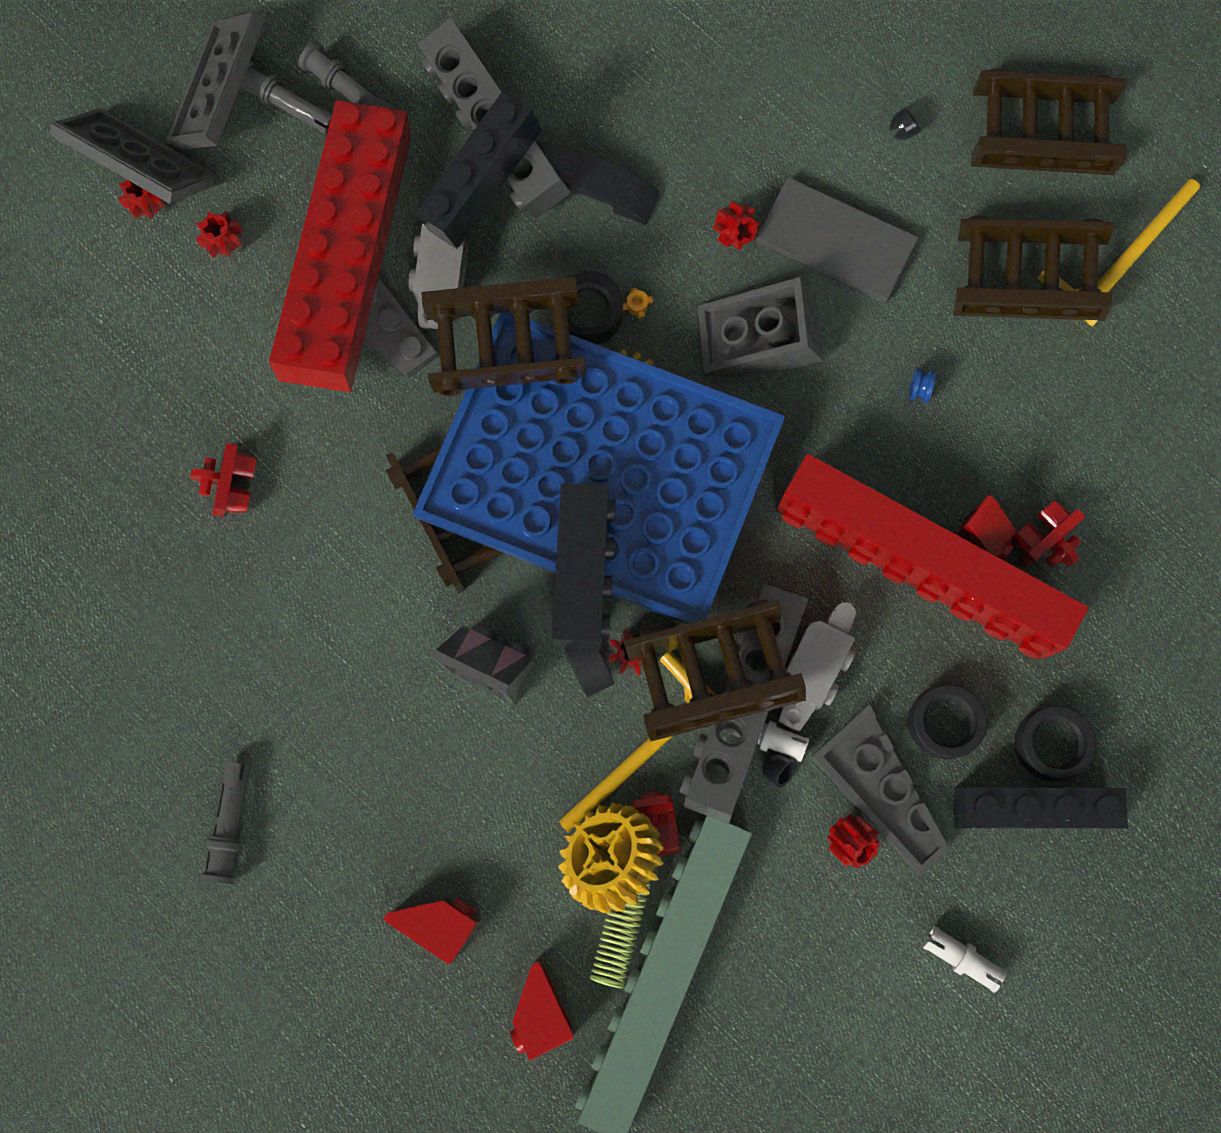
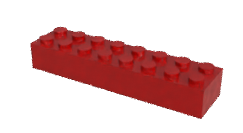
[269,100,412,393]
[776,453,1089,659]

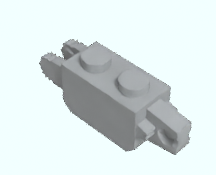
[409,223,469,329]
[777,602,857,732]

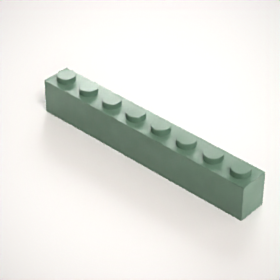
[574,815,752,1133]

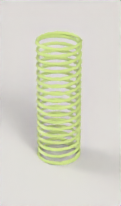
[590,883,651,988]

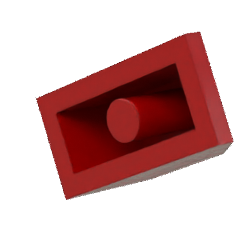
[954,495,1017,561]
[383,897,480,965]
[510,959,575,1061]

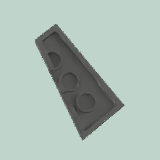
[364,278,438,378]
[811,704,950,876]

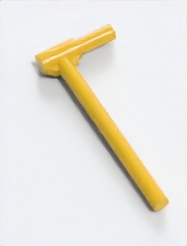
[1037,179,1200,326]
[558,651,716,833]

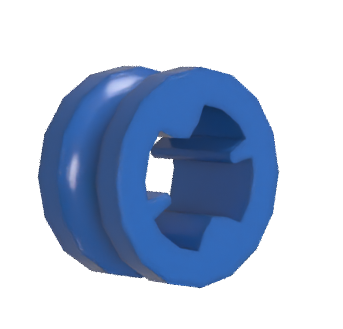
[908,367,936,403]

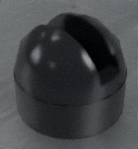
[890,107,921,140]
[762,753,797,788]

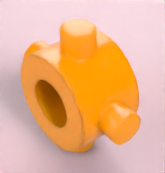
[623,288,653,319]

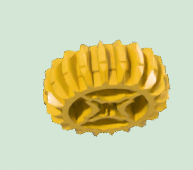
[558,802,664,914]

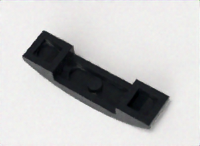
[522,142,660,225]

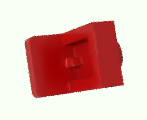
[632,792,681,856]

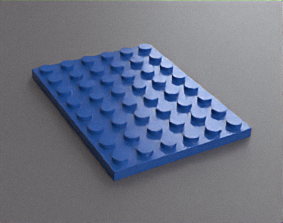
[413,312,785,624]

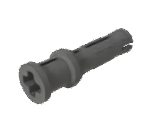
[298,41,397,110]
[238,60,332,136]
[198,762,250,884]

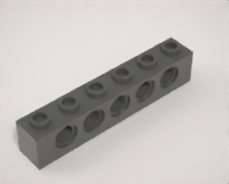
[417,18,571,219]
[679,584,808,824]

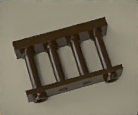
[971,68,1126,175]
[954,215,1115,321]
[421,277,586,396]
[385,445,503,593]
[624,600,806,742]

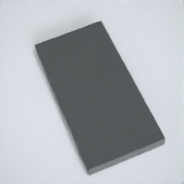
[166,12,266,151]
[50,108,216,204]
[755,177,918,303]

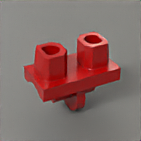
[190,443,257,517]
[1011,500,1086,568]

